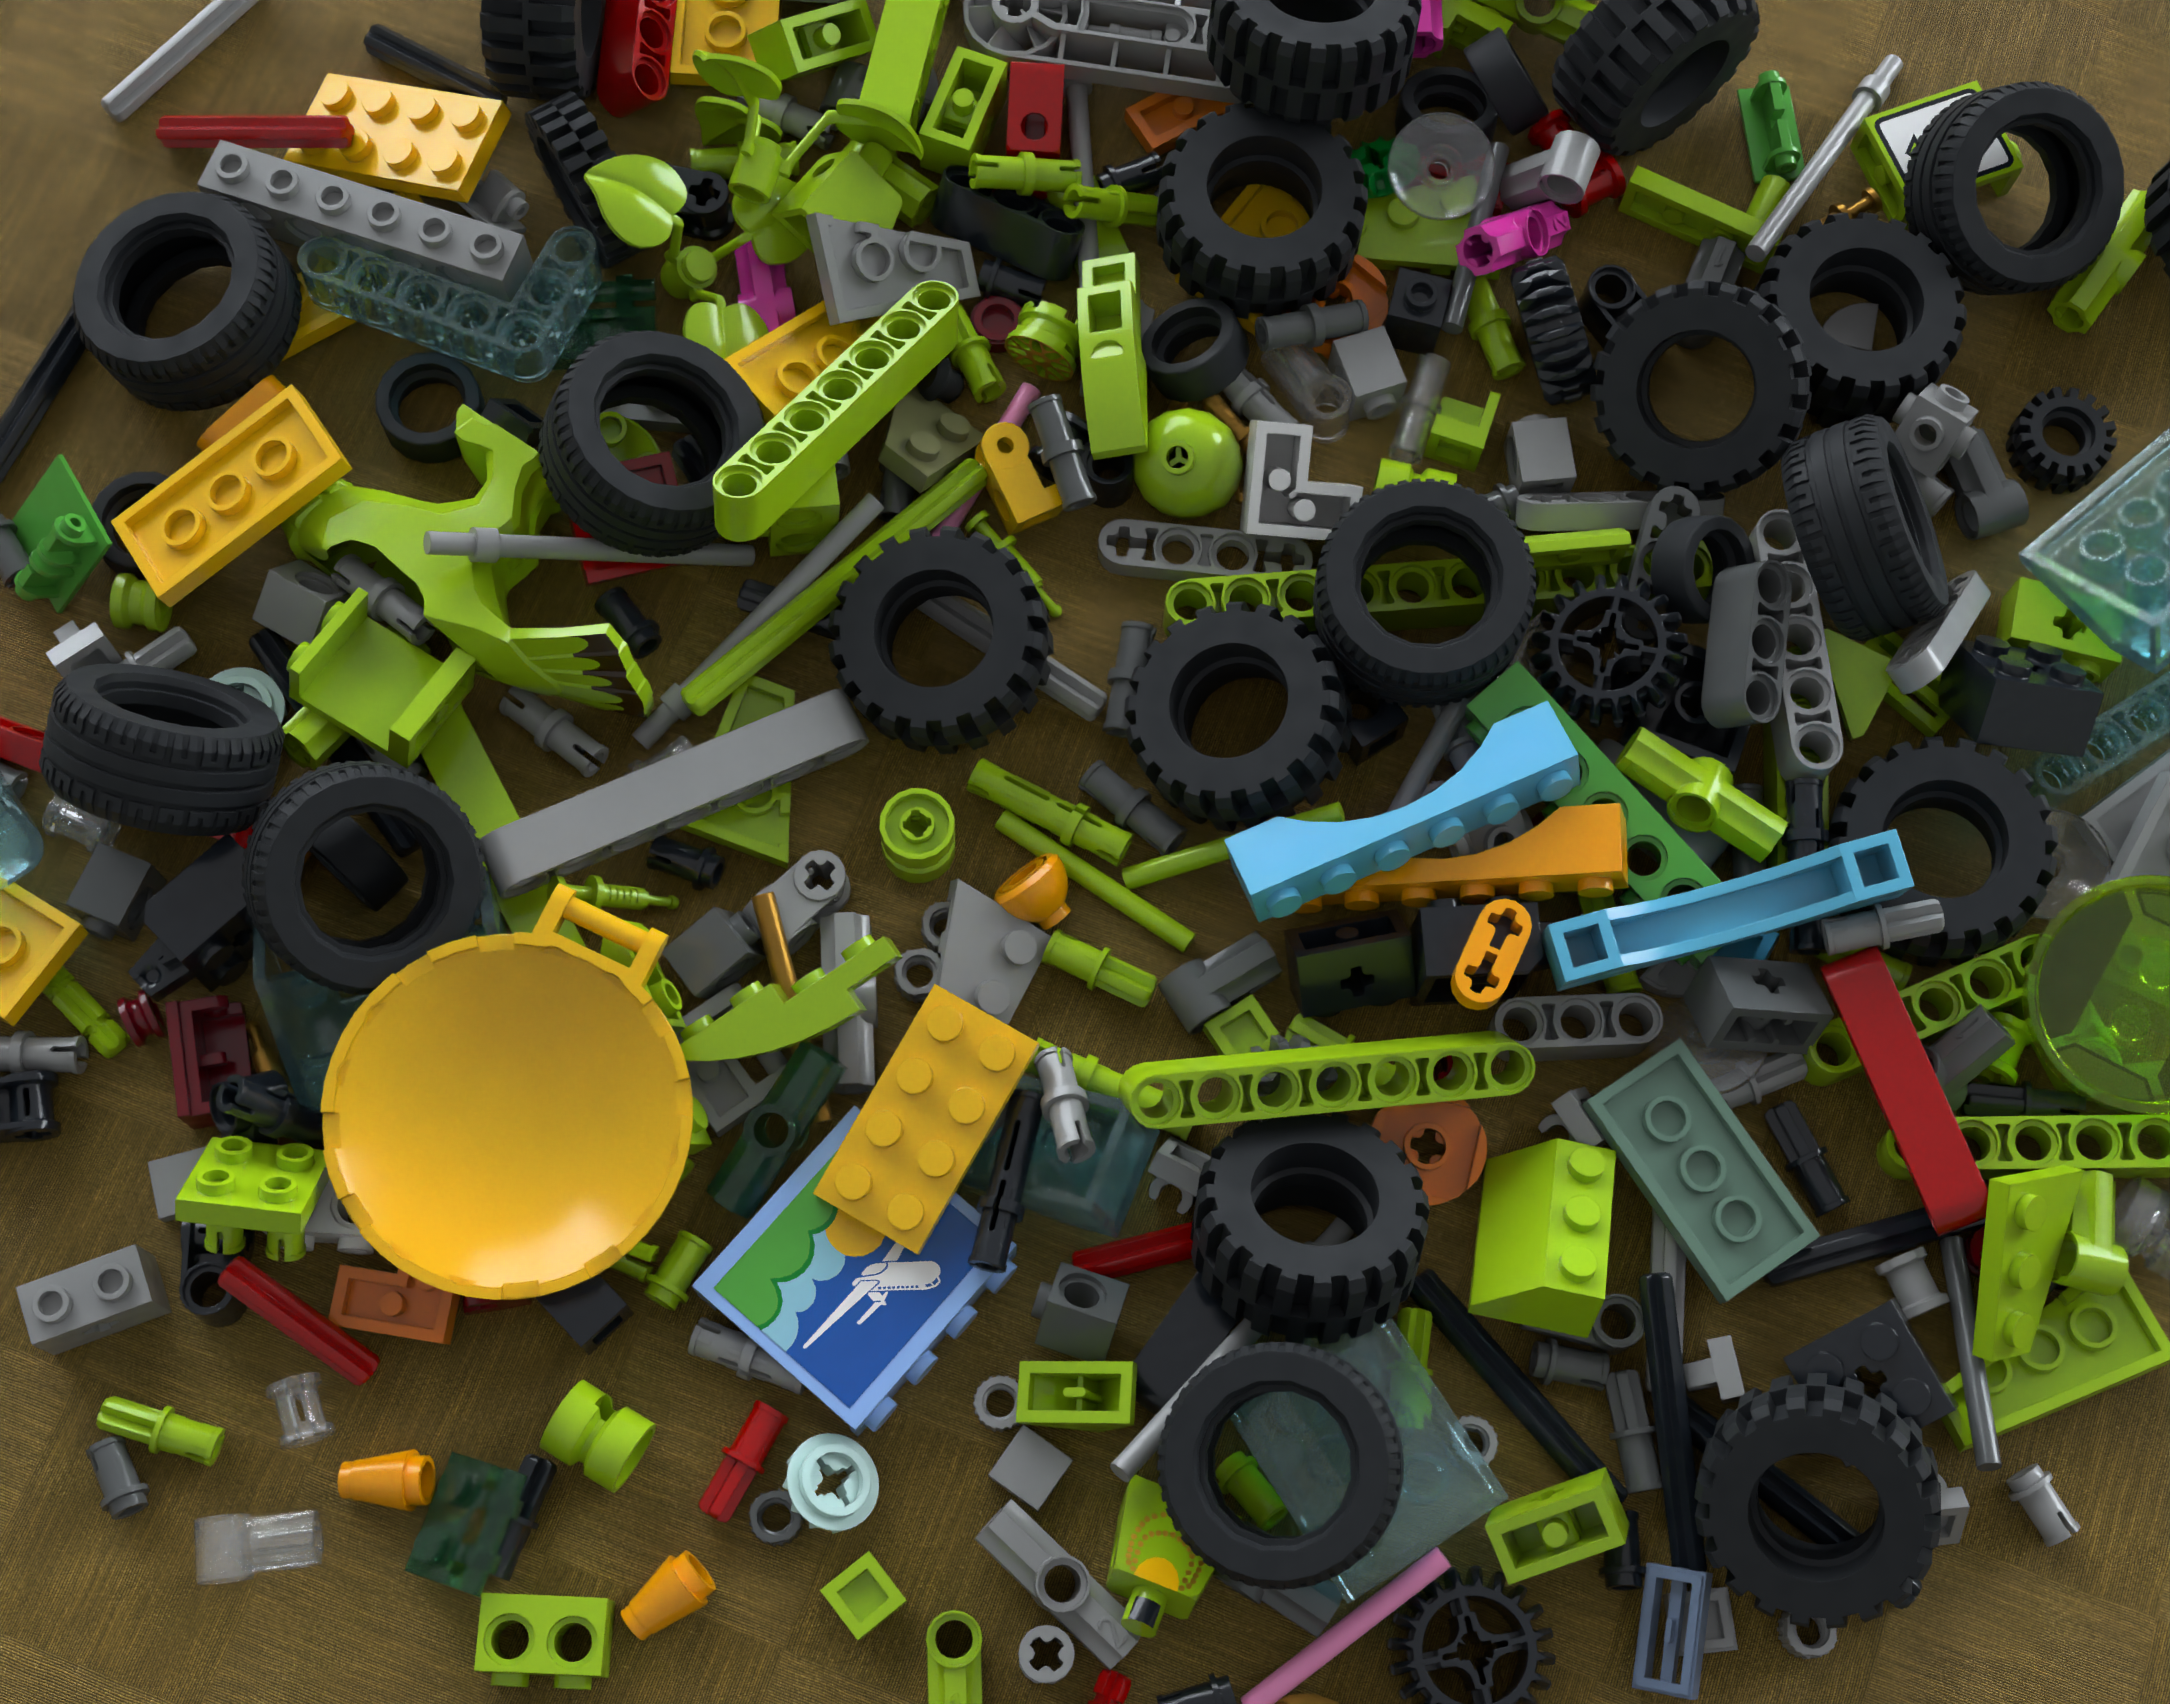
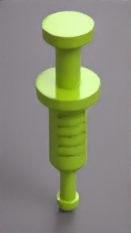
[965,510,1062,618]
[547,875,679,911]

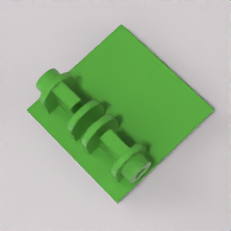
[12,454,112,613]

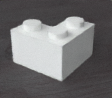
[1239,420,1363,540]

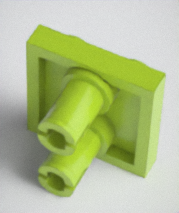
[175,1136,330,1262]

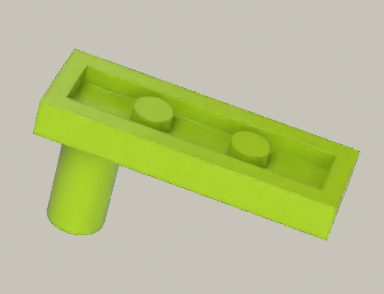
[1618,165,1791,275]

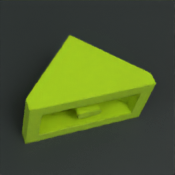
[1824,628,1893,741]
[1016,1361,1137,1432]

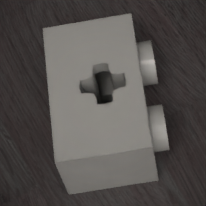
[15,1244,172,1355]

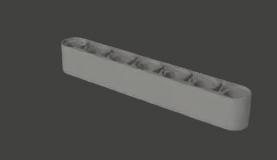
[480,688,869,898]

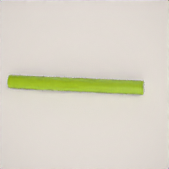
[1122,801,1346,890]
[994,810,1196,953]

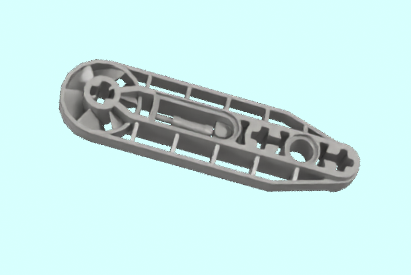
[963,0,1252,104]

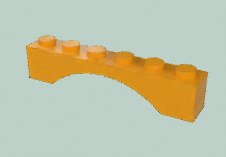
[1294,803,1628,914]

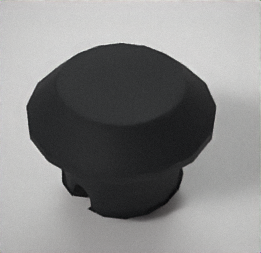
[917,357,964,403]

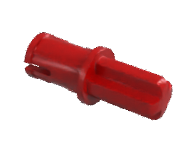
[698,1400,789,1523]

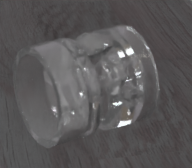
[2115,1176,2170,1281]

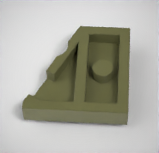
[878,385,983,493]

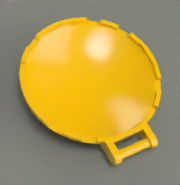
[321,883,693,1300]

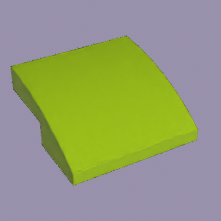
[1524,528,1632,571]

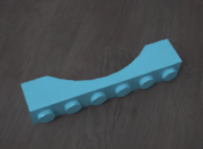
[1224,700,1581,923]
[1541,829,1915,992]

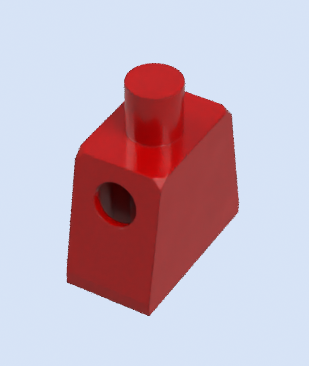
[1006,61,1065,200]

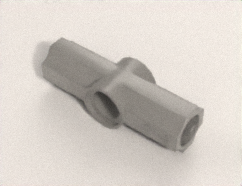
[820,912,878,1095]
[974,1499,1141,1670]

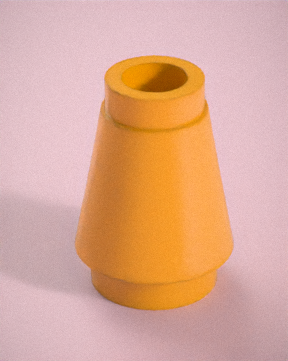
[337,1449,436,1512]
[621,1550,716,1641]

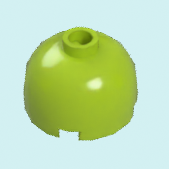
[1132,408,1244,520]

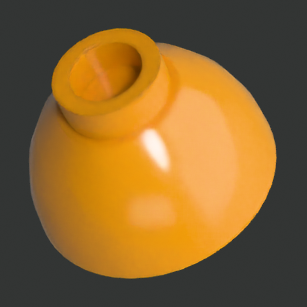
[994,853,1071,930]

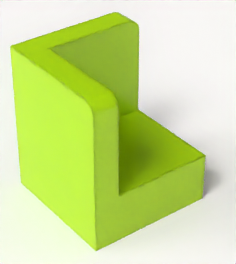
[1423,391,1501,472]

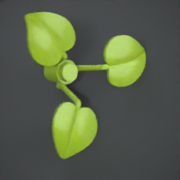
[692,50,924,205]
[583,154,807,359]

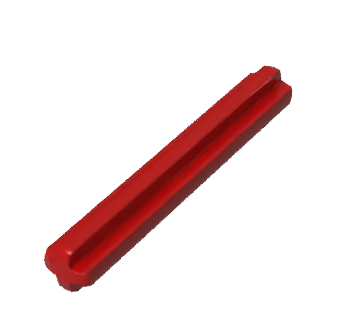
[155,115,355,148]

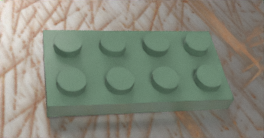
[1581,1038,1820,1304]

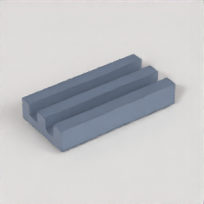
[1632,1562,1713,1700]

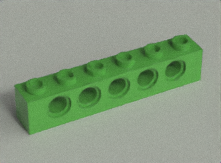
[1464,661,1723,970]

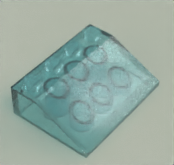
[2019,427,2170,674]
[1230,1318,1509,1604]

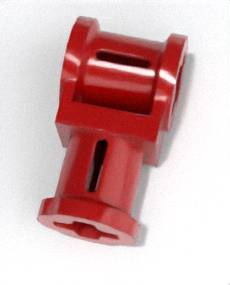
[1527,108,1626,218]

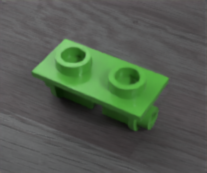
[1737,70,1805,184]

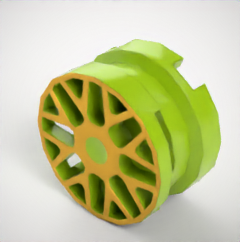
[1005,300,1080,381]

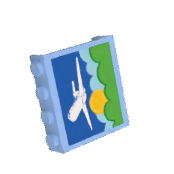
[692,1105,1018,1437]

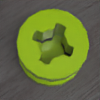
[109,573,173,633]

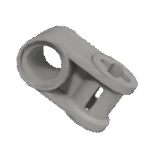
[742,850,851,955]

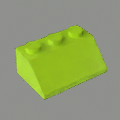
[1468,1138,1616,1338]

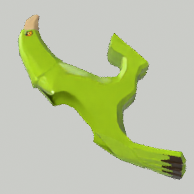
[280,404,654,719]

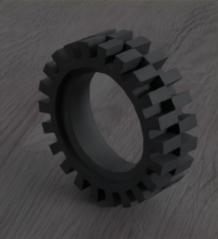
[524,91,648,269]

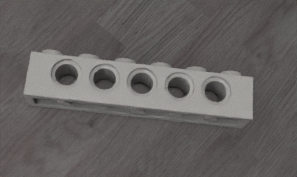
[197,140,535,314]

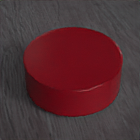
[971,296,1022,353]

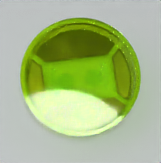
[2022,875,2170,1114]

